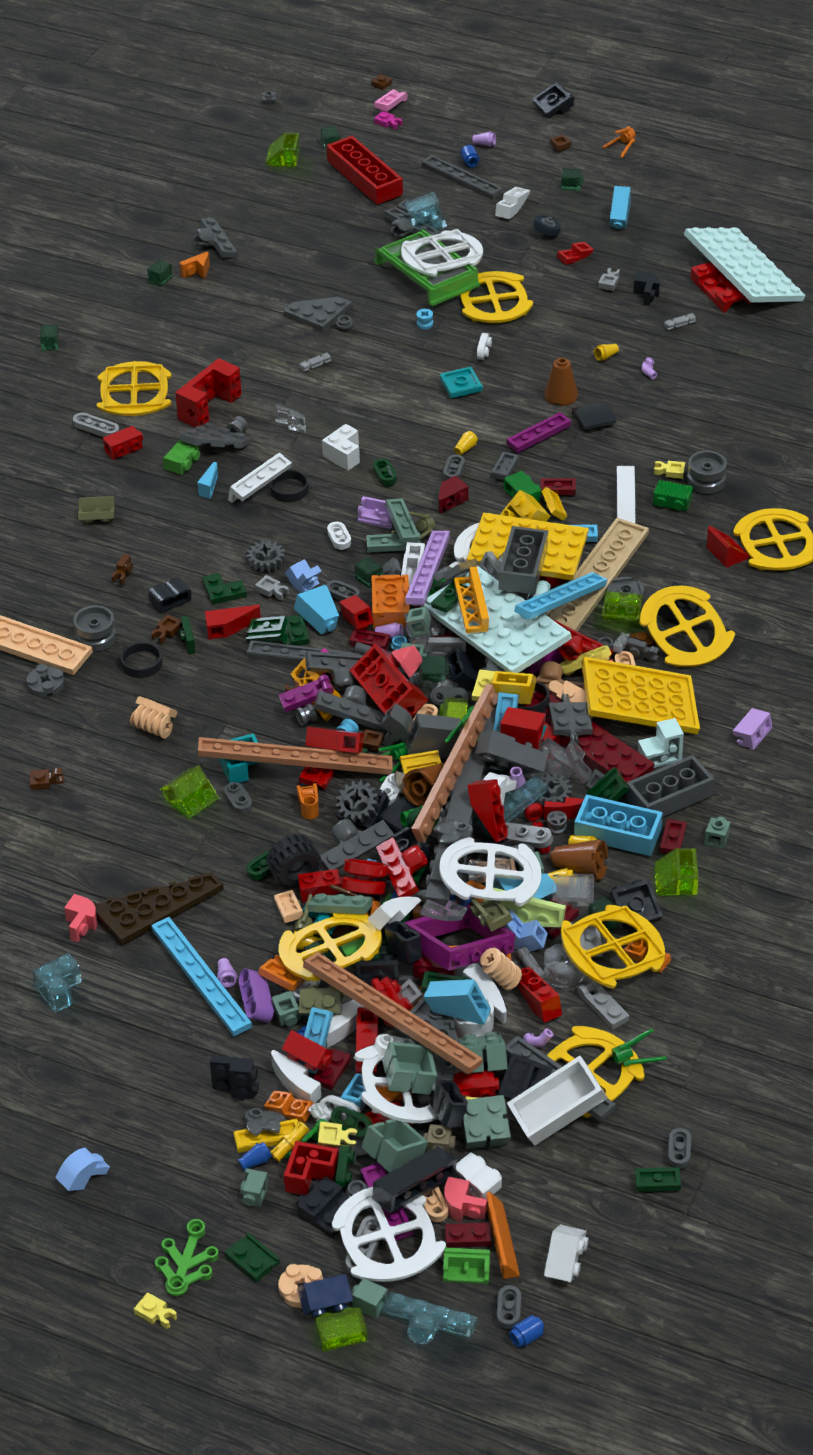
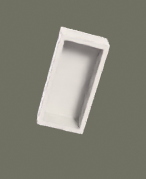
[507,1056,608,1146]

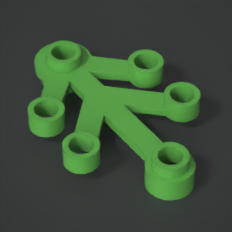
[155,1219,219,1296]

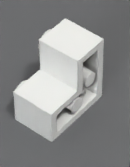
[322,424,360,471]
[544,1225,589,1282]

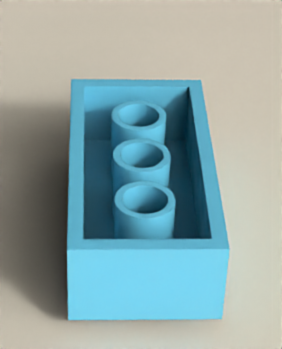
[574,795,663,856]

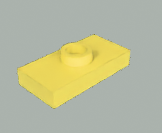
[472,669,495,701]

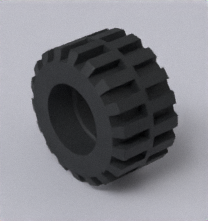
[266,834,322,888]

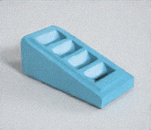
[197,462,218,499]
[340,1073,366,1112]

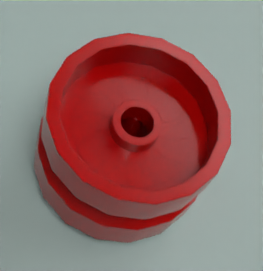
[341,859,389,894]

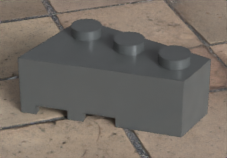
[475,730,549,774]

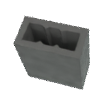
[405,713,464,759]

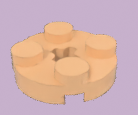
[279,1264,323,1308]

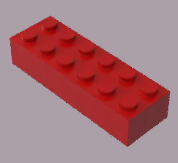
[326,136,403,204]

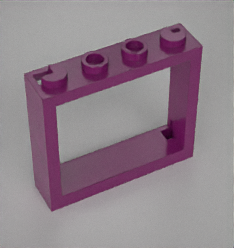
[404,905,515,971]

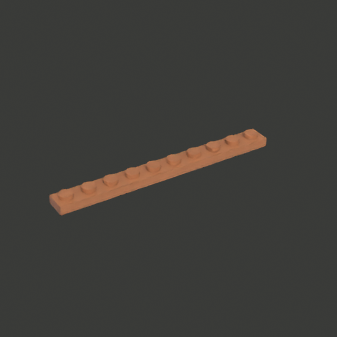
[411,684,498,843]
[197,737,392,775]
[303,952,483,1074]

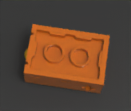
[372,574,410,629]

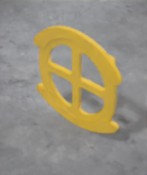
[461,271,533,323]
[96,361,171,416]
[733,508,813,570]
[639,586,735,667]
[561,905,665,989]
[279,913,382,981]
[547,1026,644,1118]

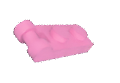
[374,89,408,112]

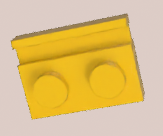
[400,750,441,774]

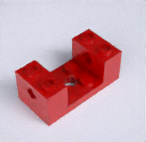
[175,358,242,428]
[350,643,428,717]

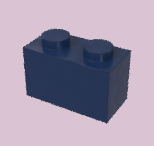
[297,1274,353,1317]

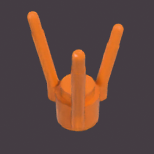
[603,126,636,158]

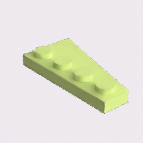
[484,887,566,927]

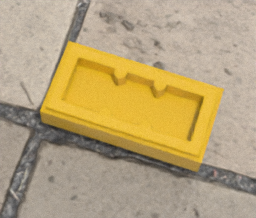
[542,487,567,521]

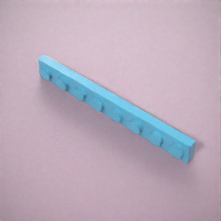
[514,572,608,619]
[151,917,252,1036]

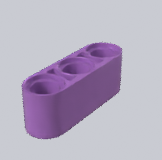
[239,968,274,1023]

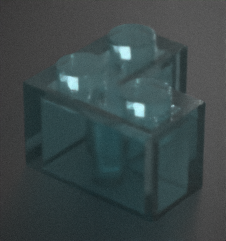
[405,192,447,230]
[33,952,82,1013]

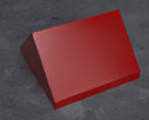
[706,526,750,568]
[500,707,546,750]

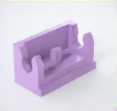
[358,496,393,529]
[733,708,772,750]

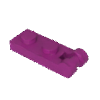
[279,675,334,713]

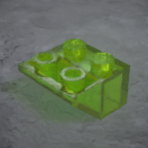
[266,132,300,167]
[602,591,643,623]
[160,765,219,819]
[655,848,698,895]

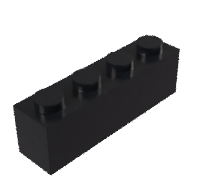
[372,1146,457,1213]

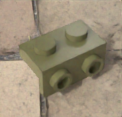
[78,496,115,522]
[470,897,513,932]
[299,985,346,1016]

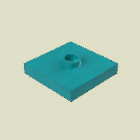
[439,367,483,398]

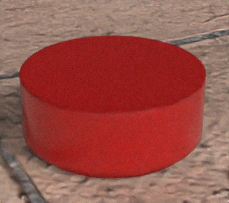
[524,803,544,821]

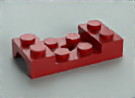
[690,262,752,313]

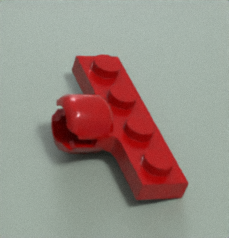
[549,617,614,661]
[376,837,428,897]

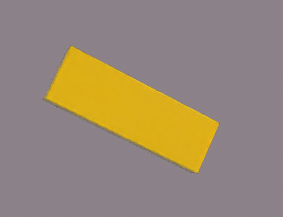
[233,1119,298,1153]

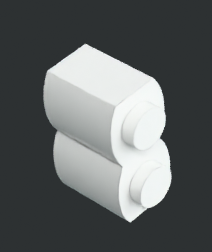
[453,1153,502,1199]

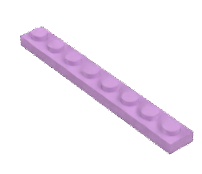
[406,531,450,606]

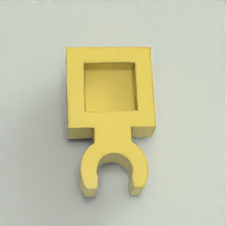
[654,461,685,479]
[317,1121,357,1148]
[134,1292,177,1329]

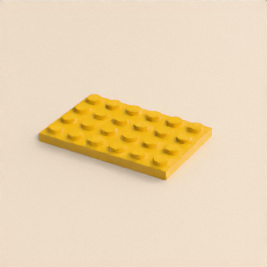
[467,512,589,580]
[582,656,700,734]

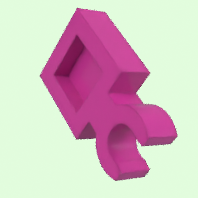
[374,111,402,130]

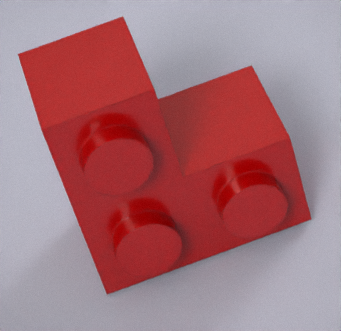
[284,1141,339,1195]

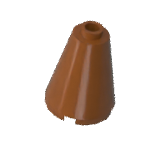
[544,358,578,406]
[402,763,445,806]
[550,839,608,880]

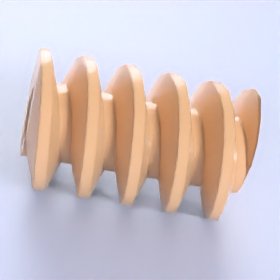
[130,704,173,739]
[480,948,522,990]

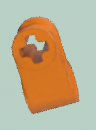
[297,783,319,819]

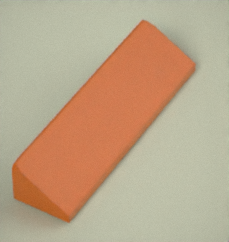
[486,1192,520,1279]

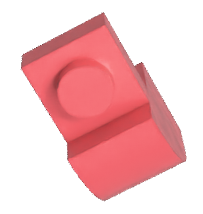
[64,894,97,942]
[444,1177,487,1222]

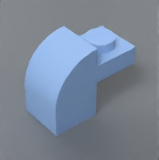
[285,559,321,593]
[504,910,548,951]
[55,1148,110,1191]

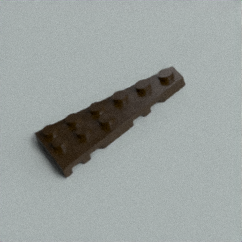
[93,872,224,945]

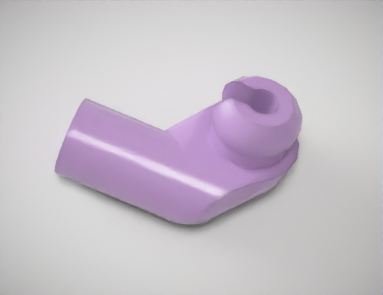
[523,1028,553,1048]

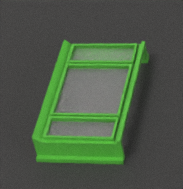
[374,229,480,306]

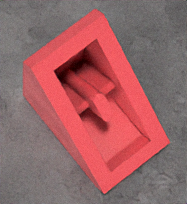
[391,645,423,678]

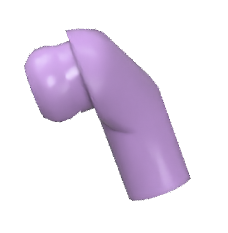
[641,357,657,379]

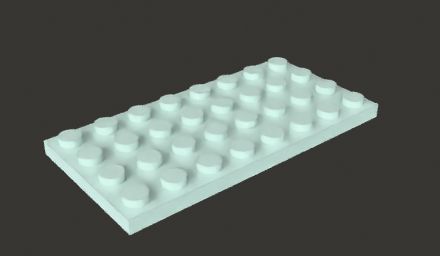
[684,227,805,302]
[421,567,572,673]

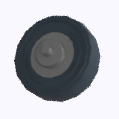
[533,215,561,236]

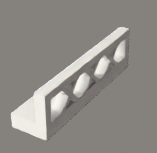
[228,453,292,503]

